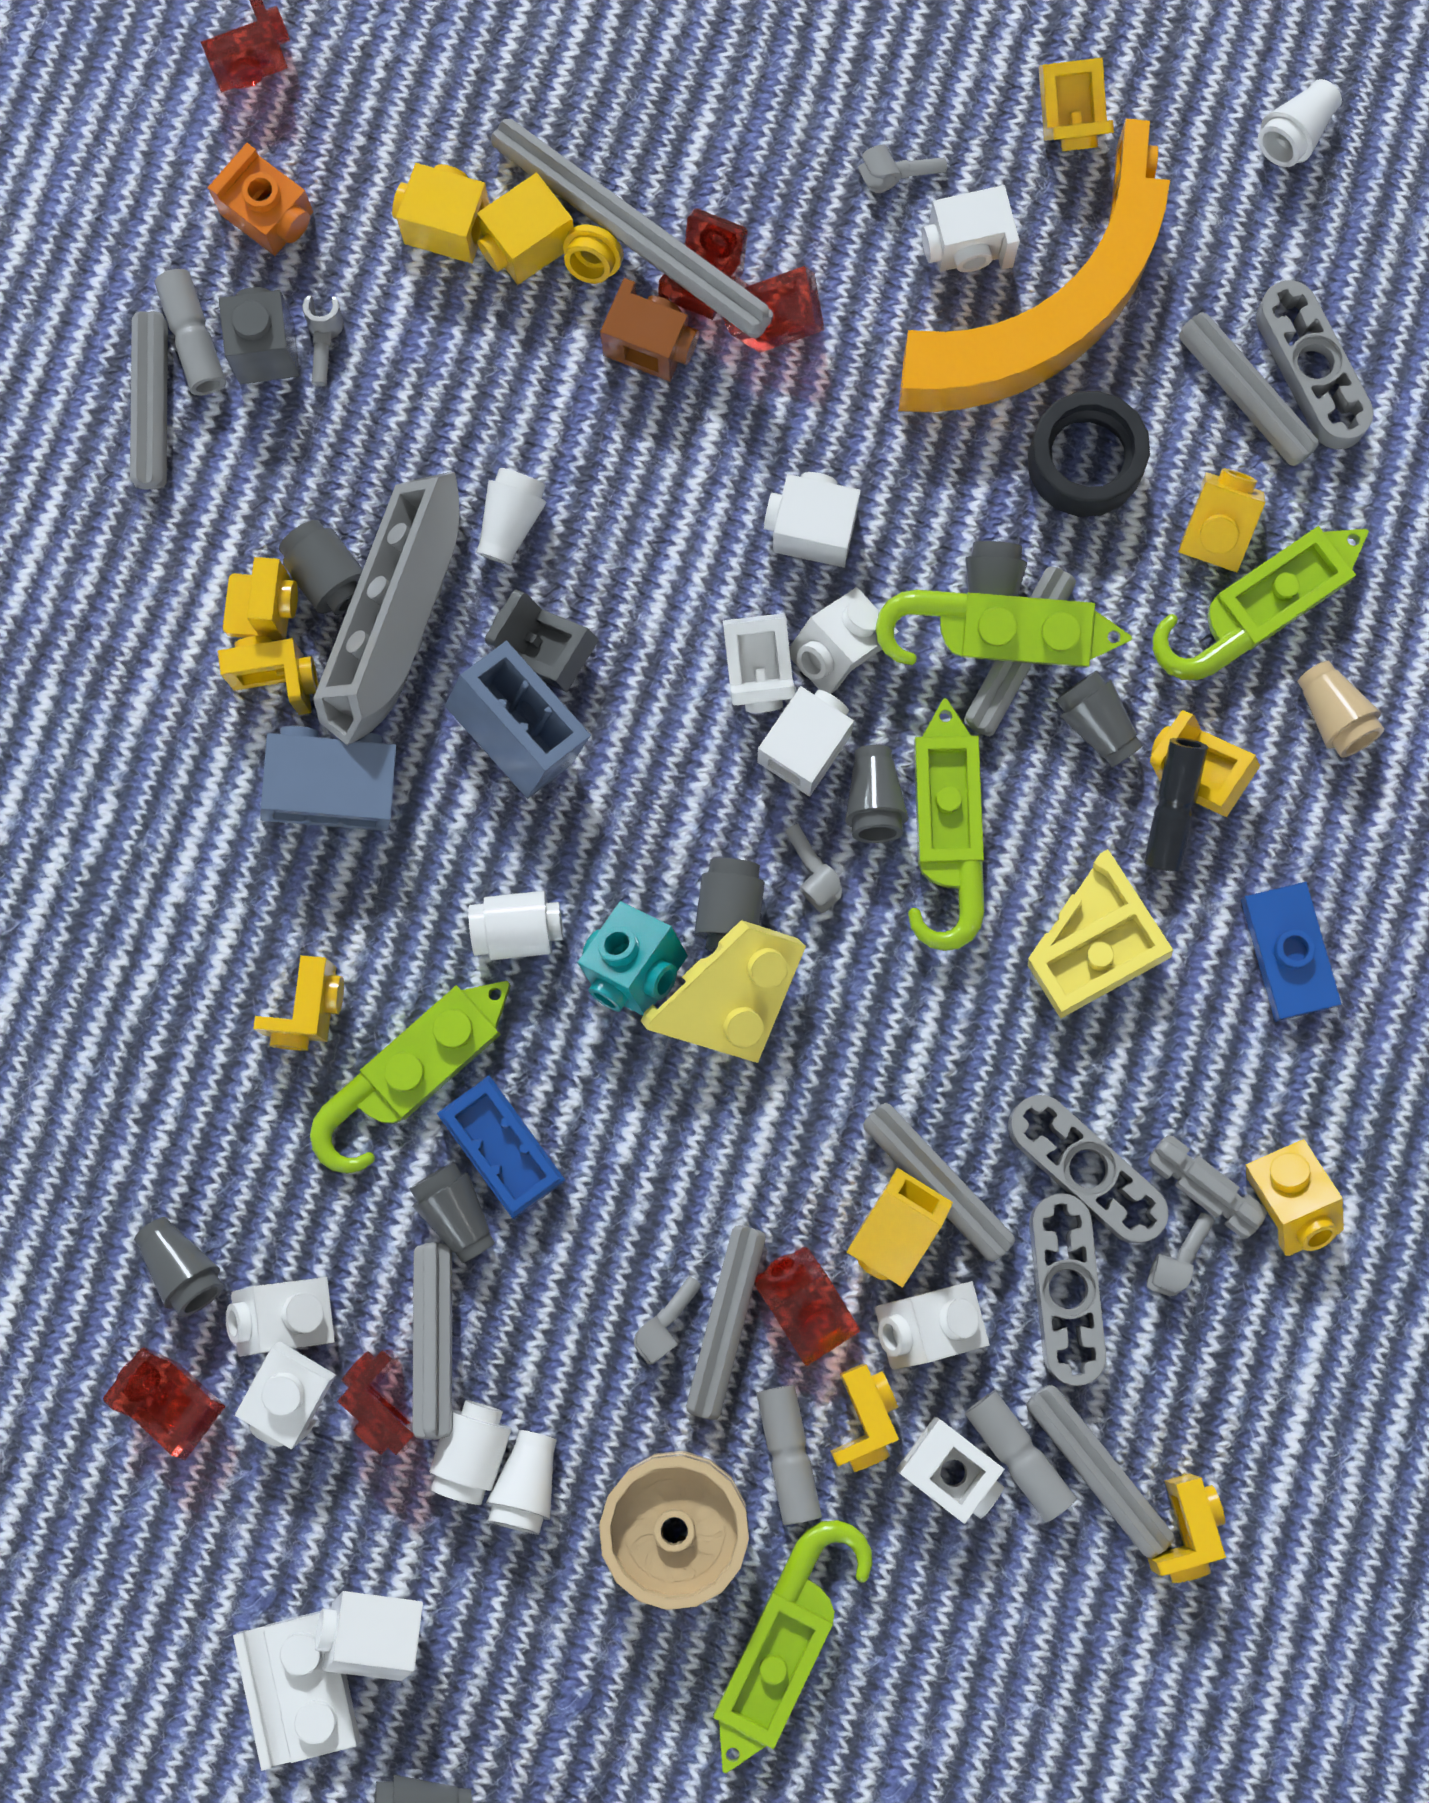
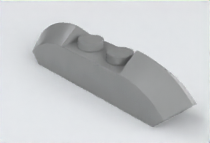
[313,472,459,745]

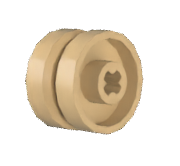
[599,1451,749,1610]

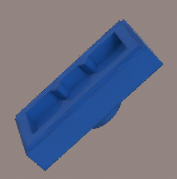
[1241,882,1342,1022]
[437,1075,566,1219]

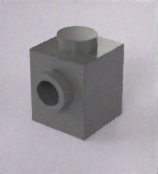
[219,287,300,385]

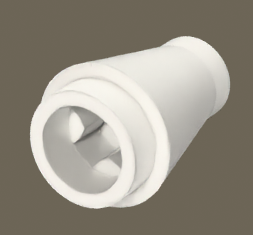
[1258,79,1342,167]
[476,468,547,566]
[486,1430,557,1535]

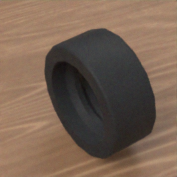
[1028,391,1150,517]

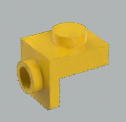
[1039,57,1114,151]
[1178,468,1265,573]
[223,557,298,640]
[217,636,319,715]
[1150,710,1260,818]
[253,955,344,1051]
[1245,1139,1344,1256]
[830,1363,899,1472]
[1147,1473,1226,1583]

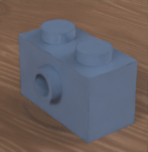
[445,640,591,799]
[260,726,396,831]

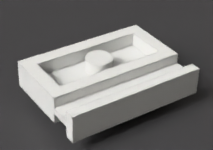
[233,1608,361,1771]

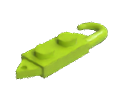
[1153,526,1369,681]
[875,589,1132,668]
[908,698,985,951]
[310,981,511,1174]
[713,1520,873,1773]

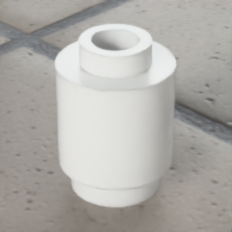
[468,891,563,960]
[429,1400,512,1505]

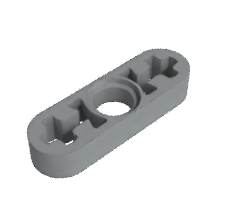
[1256,280,1373,449]
[1008,1095,1168,1243]
[1029,1194,1106,1386]

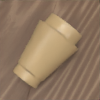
[1298,661,1384,758]

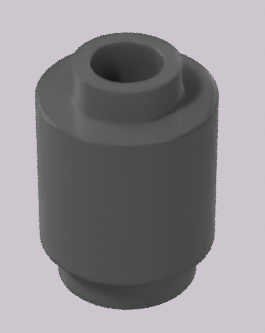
[279,520,363,615]
[694,858,765,952]

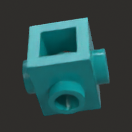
[577,901,688,1016]

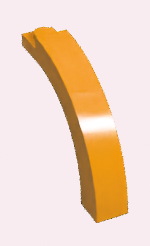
[898,119,1170,412]

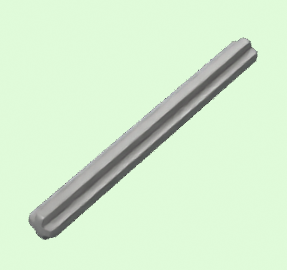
[491,119,774,338]

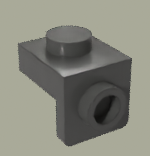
[485,590,599,692]

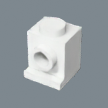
[921,185,1020,272]
[895,1416,1005,1524]

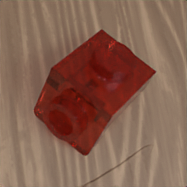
[201,0,290,93]
[658,208,748,320]
[723,266,825,353]
[754,1247,861,1366]
[103,1347,226,1460]
[337,1349,417,1455]

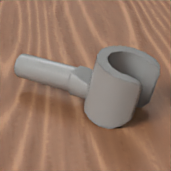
[858,145,947,193]
[302,295,344,386]
[785,824,842,913]
[1146,1213,1215,1296]
[634,1276,702,1365]

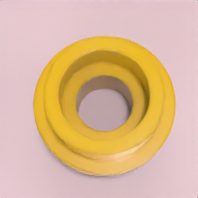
[563,225,624,284]

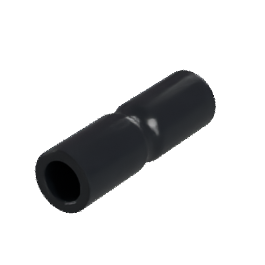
[1144,738,1208,871]

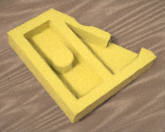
[1028,849,1173,1019]
[641,920,806,1063]

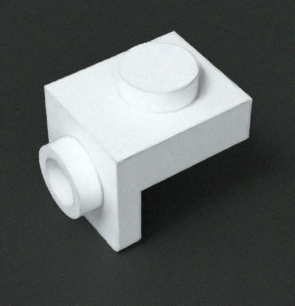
[789,587,899,694]
[723,613,795,713]
[226,1277,335,1357]
[876,1281,990,1370]
[235,1341,336,1449]

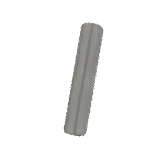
[130,311,168,490]
[1179,312,1319,466]
[964,566,1076,737]
[863,1103,1015,1262]
[686,1225,766,1420]
[412,1243,452,1440]
[1026,1385,1175,1559]

